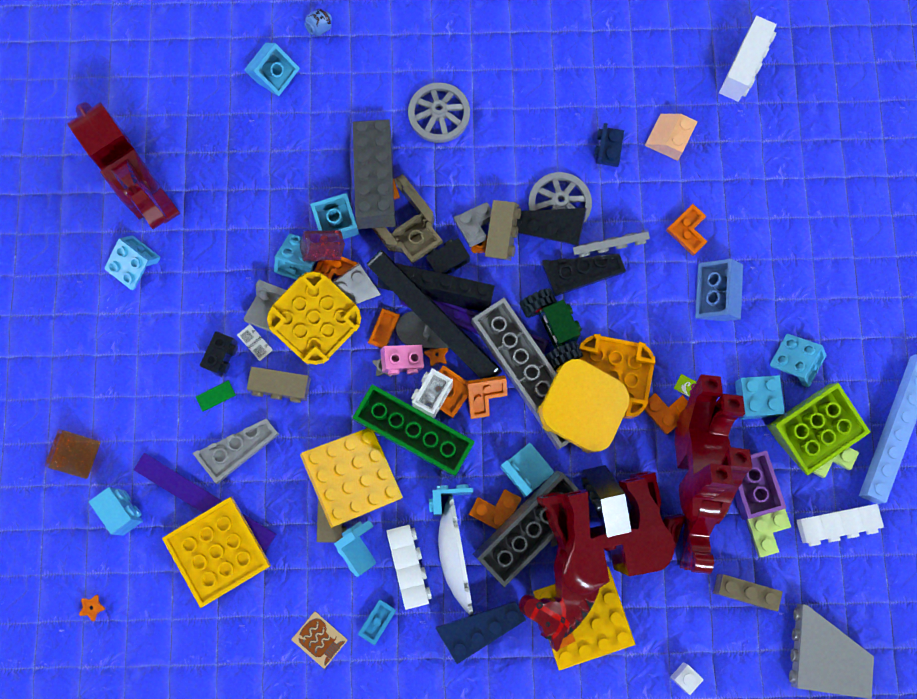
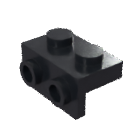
[200,331,238,377]

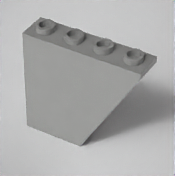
[789,604,874,699]

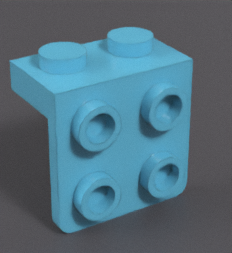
[429,484,473,516]
[334,520,376,577]

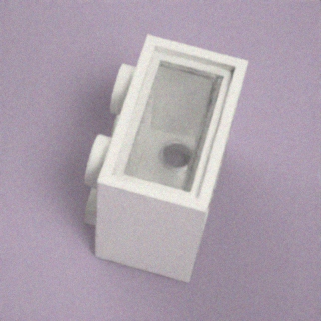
[411,368,453,418]

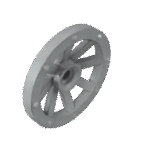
[408,83,470,143]
[528,172,592,223]

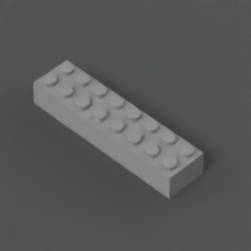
[471,298,570,450]

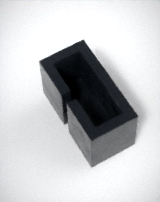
[426,238,470,275]

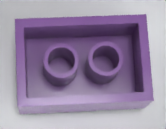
[734,450,786,520]

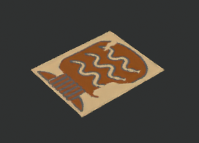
[291,612,348,669]

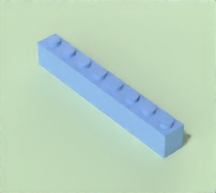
[859,354,917,504]

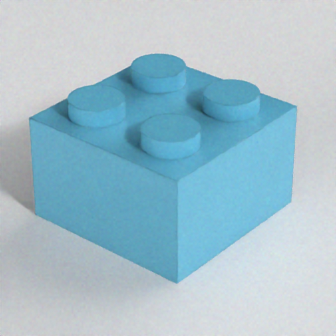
[310,193,359,245]
[735,375,785,420]
[89,487,143,536]

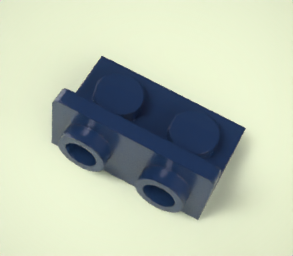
[594,123,624,167]

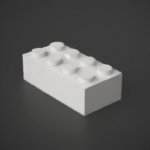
[719,15,777,102]

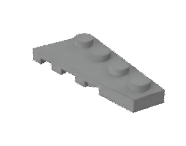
[192,419,280,484]

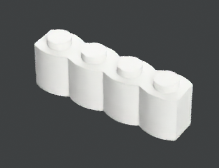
[796,504,884,546]
[386,524,432,610]

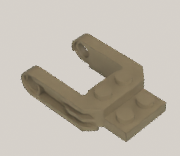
[372,174,443,264]

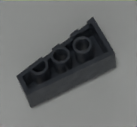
[581,465,631,537]

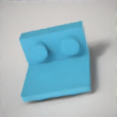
[274,234,324,280]
[105,235,161,290]
[770,334,827,387]
[500,443,554,497]

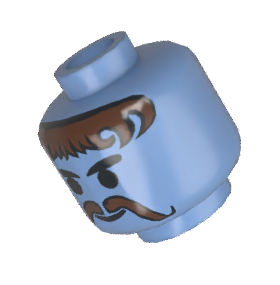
[304,9,332,36]

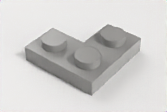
[454,202,492,247]

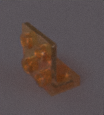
[45,429,100,479]

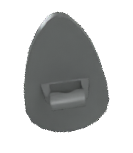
[396,311,449,349]

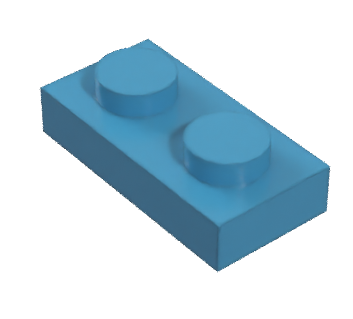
[358,599,397,646]

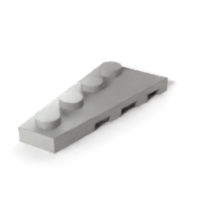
[573,229,650,257]
[332,263,381,304]

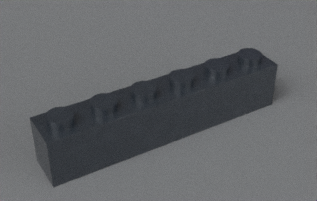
[377,263,495,311]

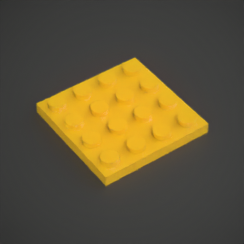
[300,428,403,528]
[162,497,271,608]
[533,566,636,671]

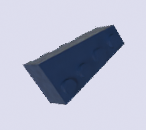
[436,601,526,664]

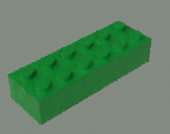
[352,384,475,478]

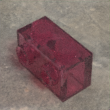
[300,230,345,261]

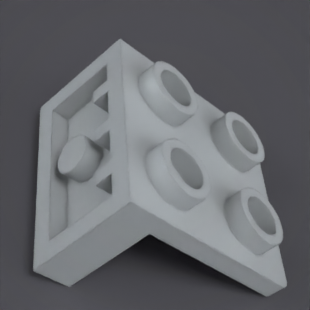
[244,280,286,332]

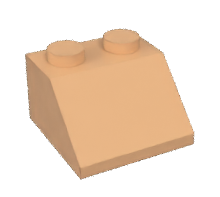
[645,114,698,161]

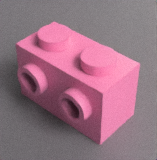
[381,345,424,375]

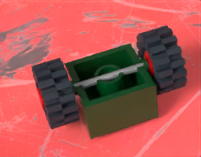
[520,288,583,370]

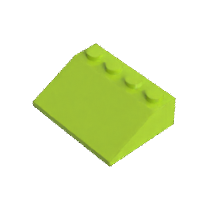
[767,383,871,475]

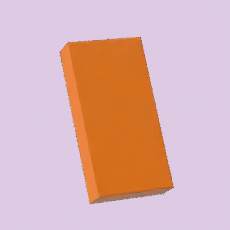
[368,308,400,349]

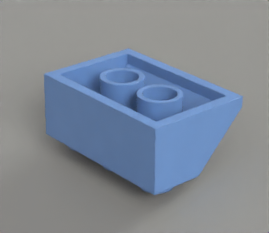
[695,259,743,321]

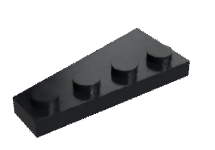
[516,208,587,246]
[542,254,626,297]

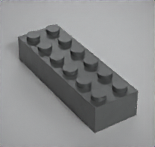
[353,119,396,229]
[473,470,590,587]

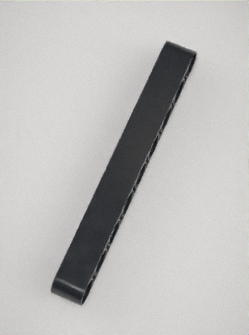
[367,250,502,379]

